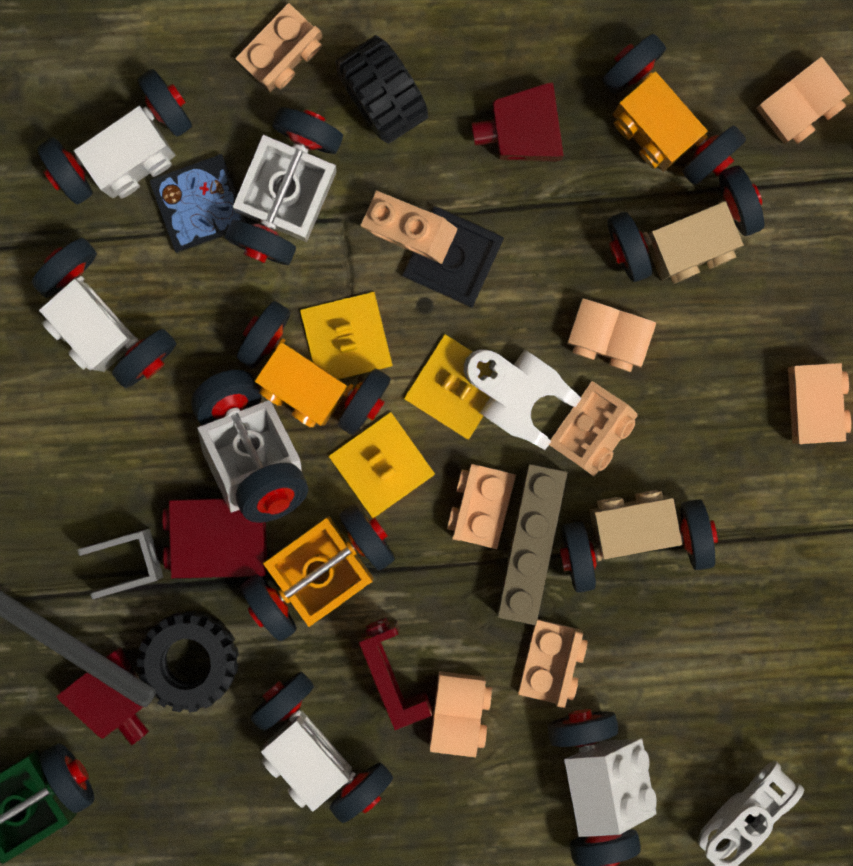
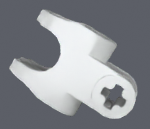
[464,349,581,450]
[698,761,804,866]

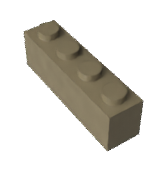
[496,463,568,625]

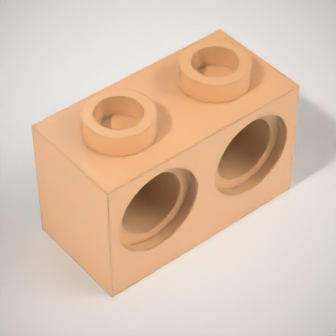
[361,190,457,264]

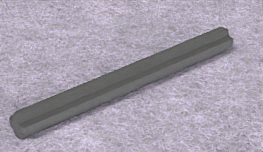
[0,590,156,707]

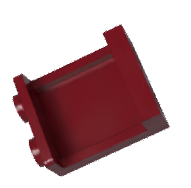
[163,499,268,579]
[359,617,432,730]

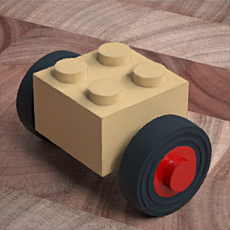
[607,165,765,284]
[559,490,718,593]

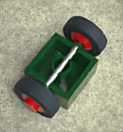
[0,743,95,865]

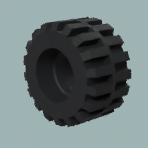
[335,35,428,144]
[137,611,239,713]

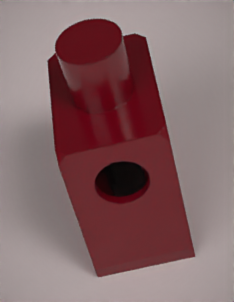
[471,82,564,162]
[56,647,150,746]

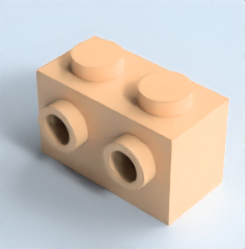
[788,363,851,444]

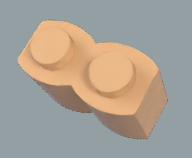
[756,57,850,145]
[567,298,656,372]
[429,671,492,757]

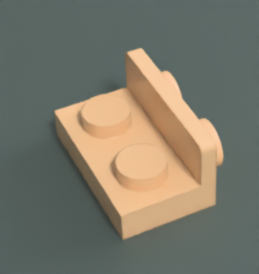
[235,3,323,93]
[549,381,638,476]
[447,463,516,549]
[518,619,588,708]

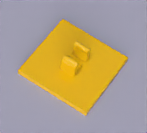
[300,292,393,380]
[404,334,493,440]
[329,412,435,518]

